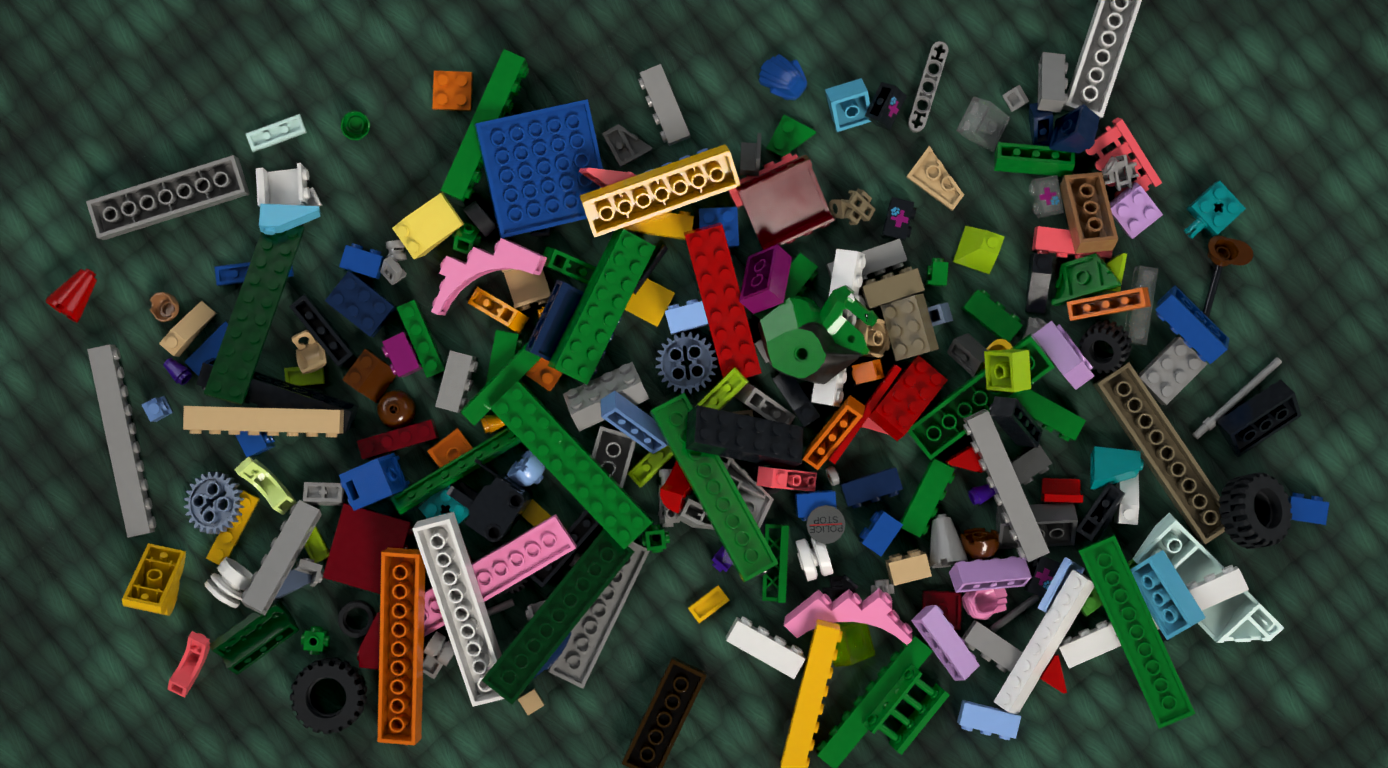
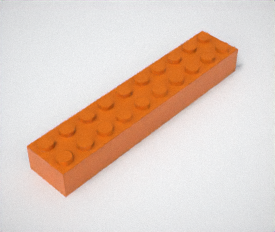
[377,547,425,745]

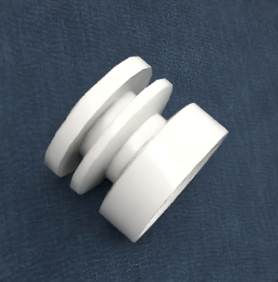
[204,557,253,608]

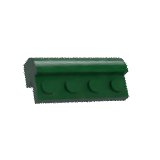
[209,601,299,675]

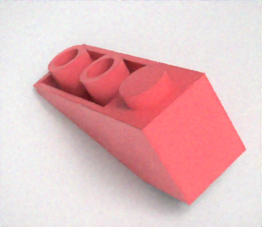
[756,466,817,492]

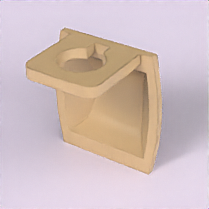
[291,330,327,374]

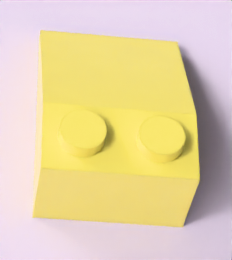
[392,192,464,259]

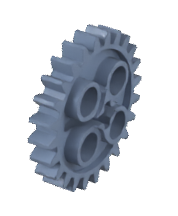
[656,332,717,394]
[184,472,244,534]

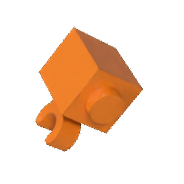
[852,359,885,384]

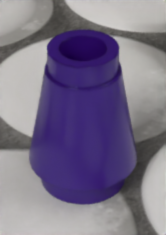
[163,358,192,385]
[968,484,996,505]

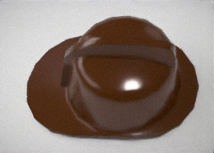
[1208,235,1253,267]

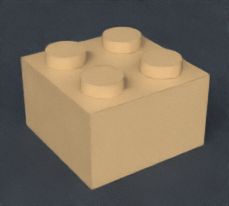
[885,549,932,586]

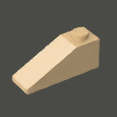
[159,301,217,357]

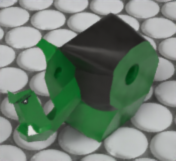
[758,285,879,384]

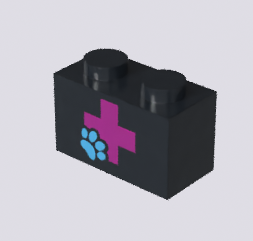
[865,82,907,130]
[881,197,917,241]
[1024,556,1061,597]

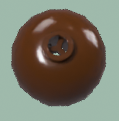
[377,391,416,428]
[960,528,999,560]

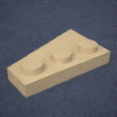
[906,146,964,211]

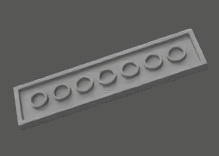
[549,542,650,688]

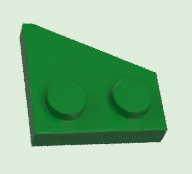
[766,115,816,157]

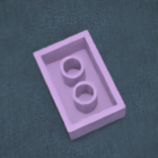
[1033,321,1094,390]

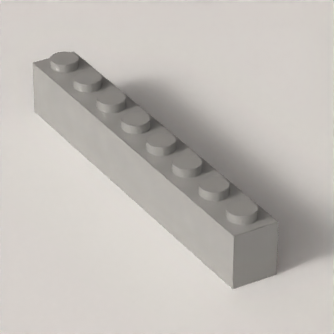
[963,409,1050,562]

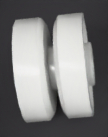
[795,537,833,581]

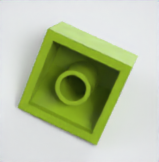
[984,349,1031,392]

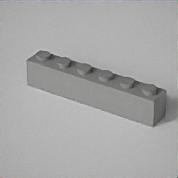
[241,500,322,616]

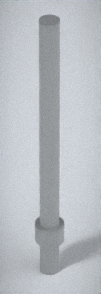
[1192,357,1282,440]

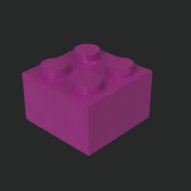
[382,332,423,377]

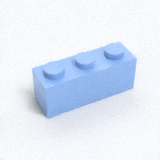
[957,700,1021,740]

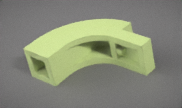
[234,457,297,515]

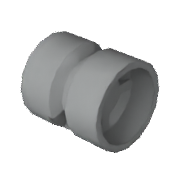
[424,631,455,666]

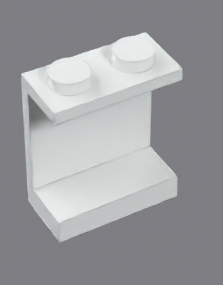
[256,163,311,207]

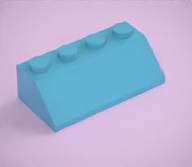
[1130,550,1206,640]

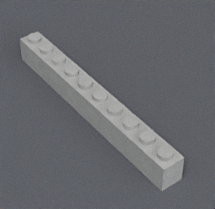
[87,344,156,538]

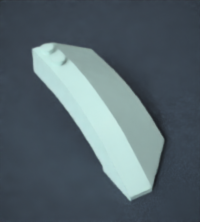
[1132,513,1284,643]

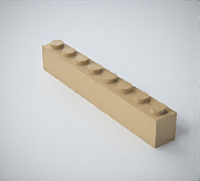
[183,406,344,437]

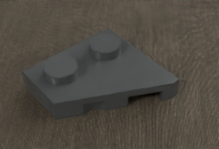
[602,124,653,168]

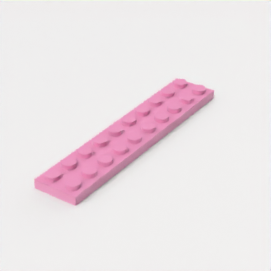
[424,514,577,637]

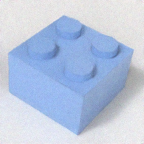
[665,299,708,335]

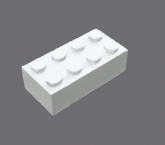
[726,616,805,679]

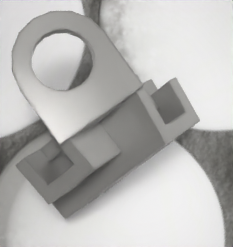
[1102,155,1139,191]

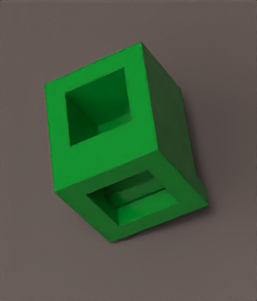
[926,258,949,287]

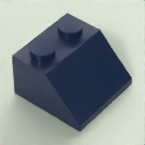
[1049,104,1100,153]

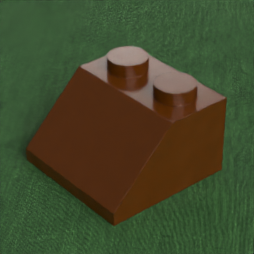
[342,349,397,403]

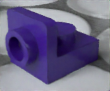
[711,546,733,572]

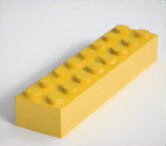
[579,144,741,238]

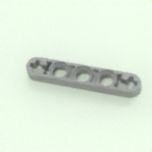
[908,41,948,133]

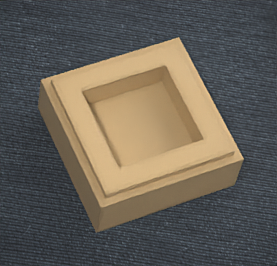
[518,688,545,715]

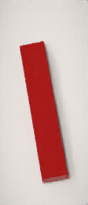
[828,365,902,464]

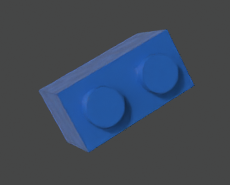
[339,243,385,279]
[1288,493,1329,525]

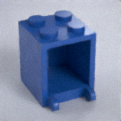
[339,453,410,511]

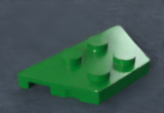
[1051,253,1121,306]

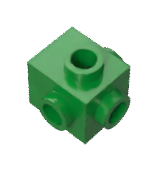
[452,222,482,254]
[642,524,670,553]
[301,626,330,655]

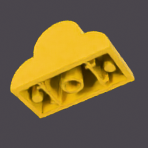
[122,543,186,616]

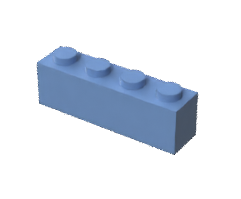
[600,391,668,454]

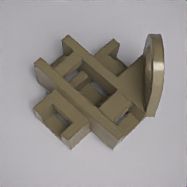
[828,189,876,225]

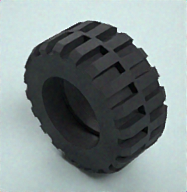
[1219,472,1292,549]
[290,658,367,734]

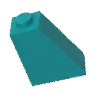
[1090,446,1144,489]

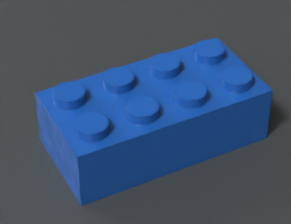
[1155,285,1230,364]

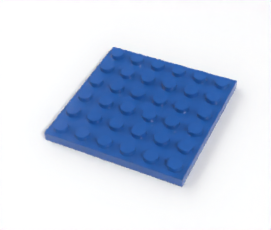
[475,99,603,238]

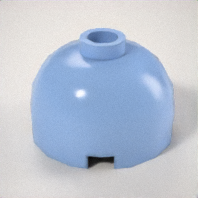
[507,450,545,487]

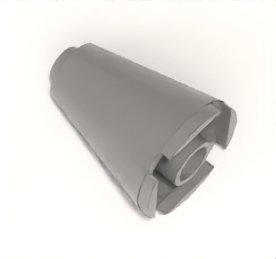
[929,514,968,568]

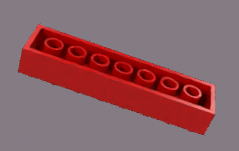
[684,223,762,378]

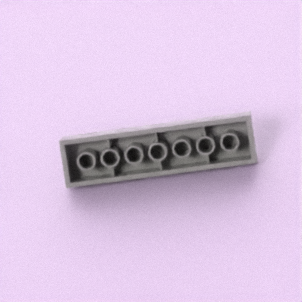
[86,155,250,240]

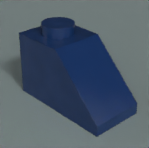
[1029,103,1053,146]

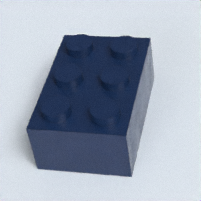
[325,271,397,338]

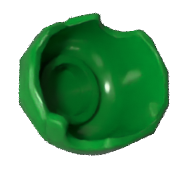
[340,111,370,140]

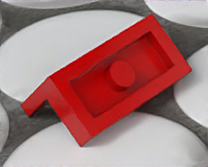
[1041,478,1083,503]

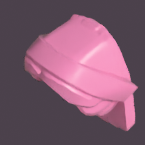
[962,588,1007,620]

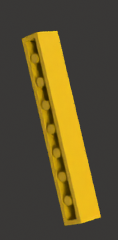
[780,619,843,768]

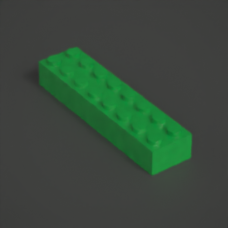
[440,49,529,204]
[548,228,656,385]
[908,333,1055,460]

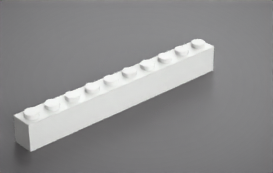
[1059,565,1249,668]

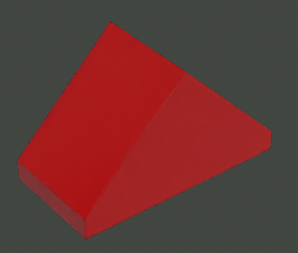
[1040,653,1067,694]

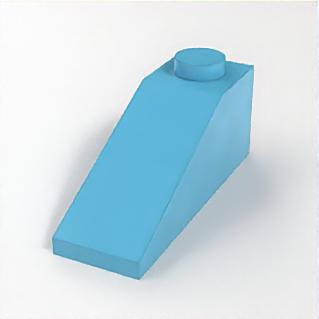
[259,204,321,235]

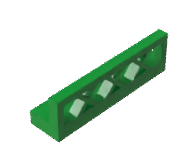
[762,524,789,603]

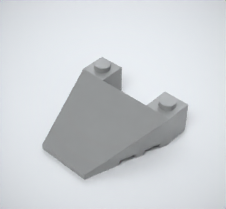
[676,456,774,530]

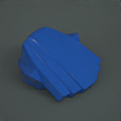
[758,54,807,100]

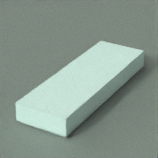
[246,114,307,152]

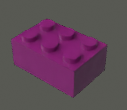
[739,244,792,314]

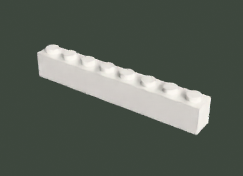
[811,249,866,407]
[994,570,1095,714]

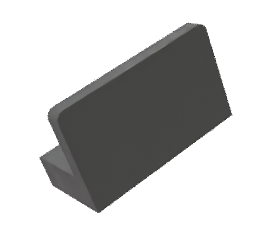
[740,133,761,176]
[947,333,988,376]

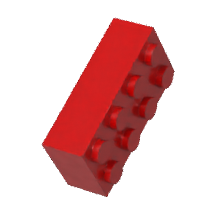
[868,355,948,441]

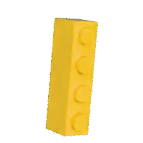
[621,210,694,240]

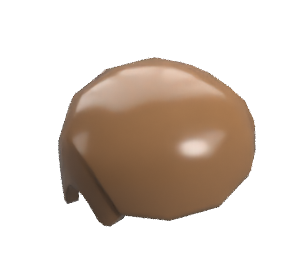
[150,292,179,322]

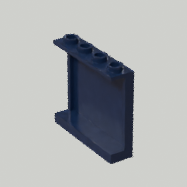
[525,280,622,380]

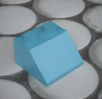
[825,78,871,132]

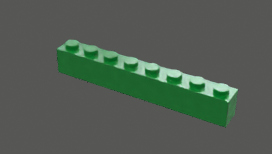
[816,634,933,768]

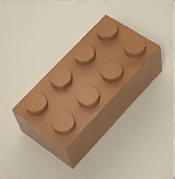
[1060,172,1118,254]

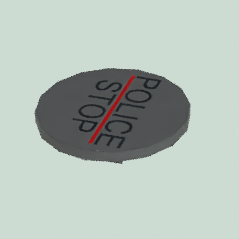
[806,505,845,544]

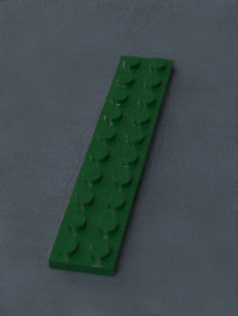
[204,226,305,406]
[482,529,635,705]

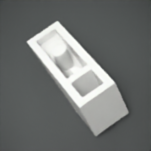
[1114,473,1139,525]

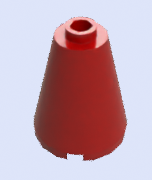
[45,268,97,323]

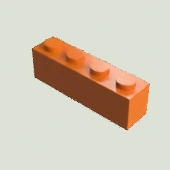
[1067,287,1151,321]
[802,395,865,470]

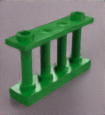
[863,664,950,755]

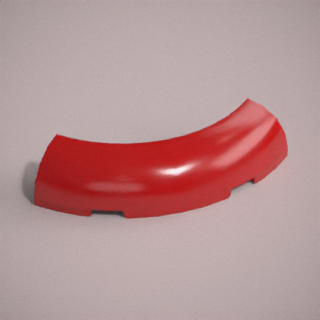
[660,460,693,513]

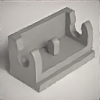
[303,482,346,506]

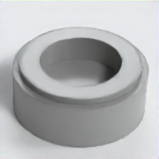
[826,466,840,486]

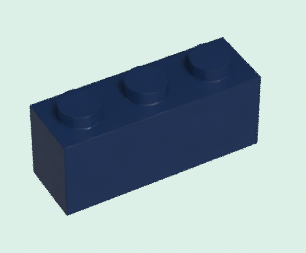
[840,467,903,509]

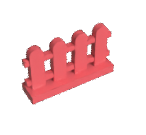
[1085,117,1162,197]

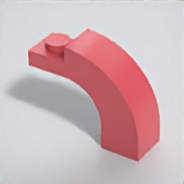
[167,631,211,698]

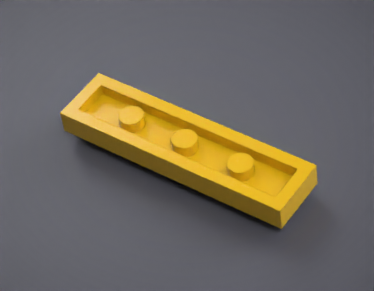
[206,490,260,565]

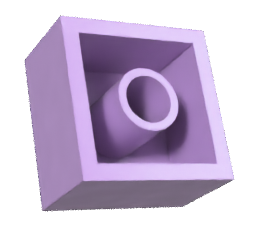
[1109,182,1163,239]

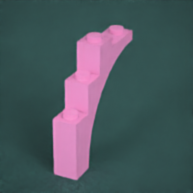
[431,238,547,316]
[784,588,913,645]

